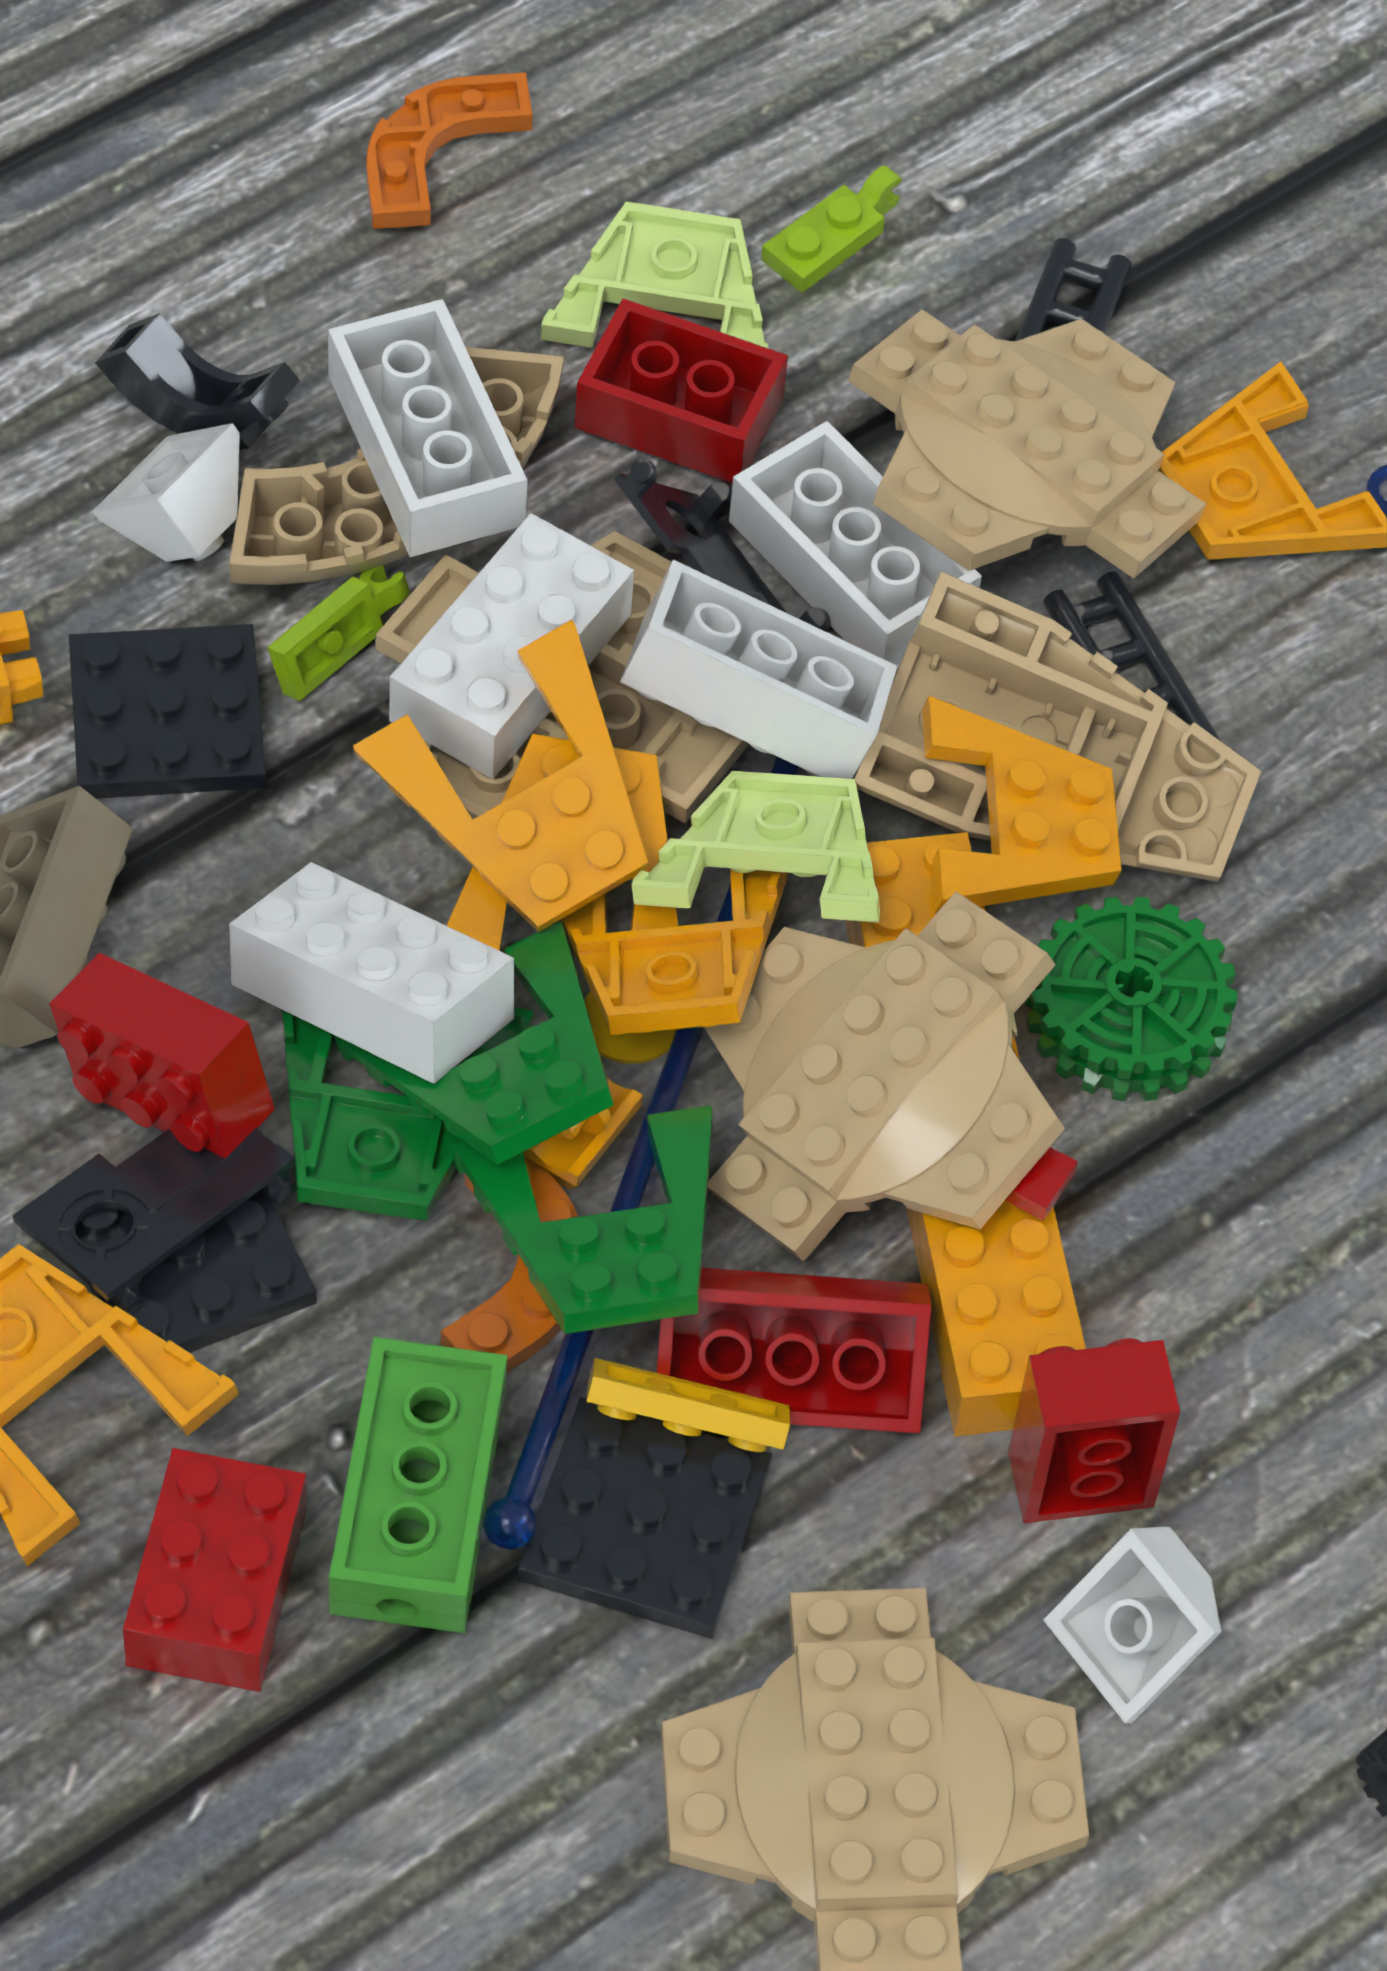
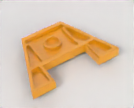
[1158,361,1387,560]
[922,696,1121,914]

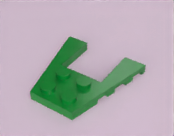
[333,921,614,1165]
[281,1007,534,1221]
[453,1105,713,1334]

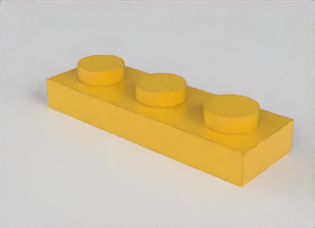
[587,1358,790,1452]

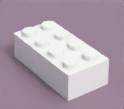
[328,299,527,557]
[729,421,982,668]
[389,513,634,780]
[620,560,897,779]
[229,862,514,1084]

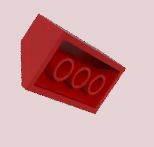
[656,1267,931,1433]

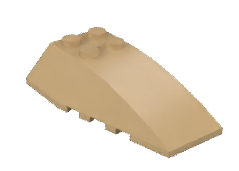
[854,572,1261,882]

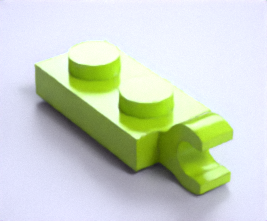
[761,165,902,293]
[267,566,410,702]

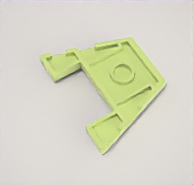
[541,201,769,349]
[632,771,880,923]

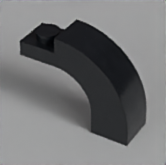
[95,313,300,450]

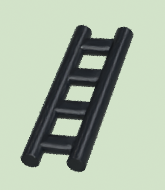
[1015,238,1131,341]
[1043,571,1222,742]

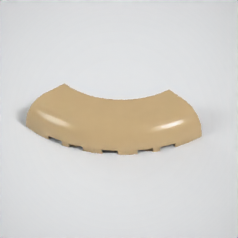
[229,347,565,585]

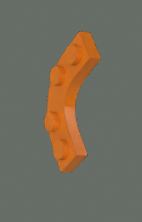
[366,72,533,229]
[440,1156,578,1373]

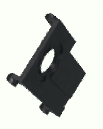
[614,460,830,632]
[12,1127,297,1314]

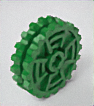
[1025,896,1237,1101]

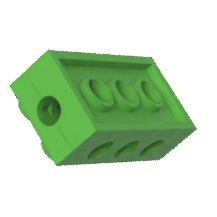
[329,1337,507,1633]

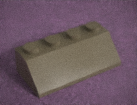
[0,786,133,1048]

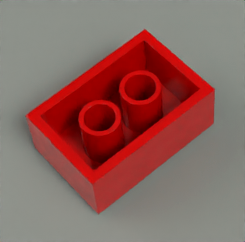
[575,298,788,483]
[49,953,275,1158]
[1008,1338,1180,1524]
[123,1448,307,1692]

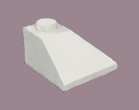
[93,423,240,562]
[1043,1527,1221,1724]

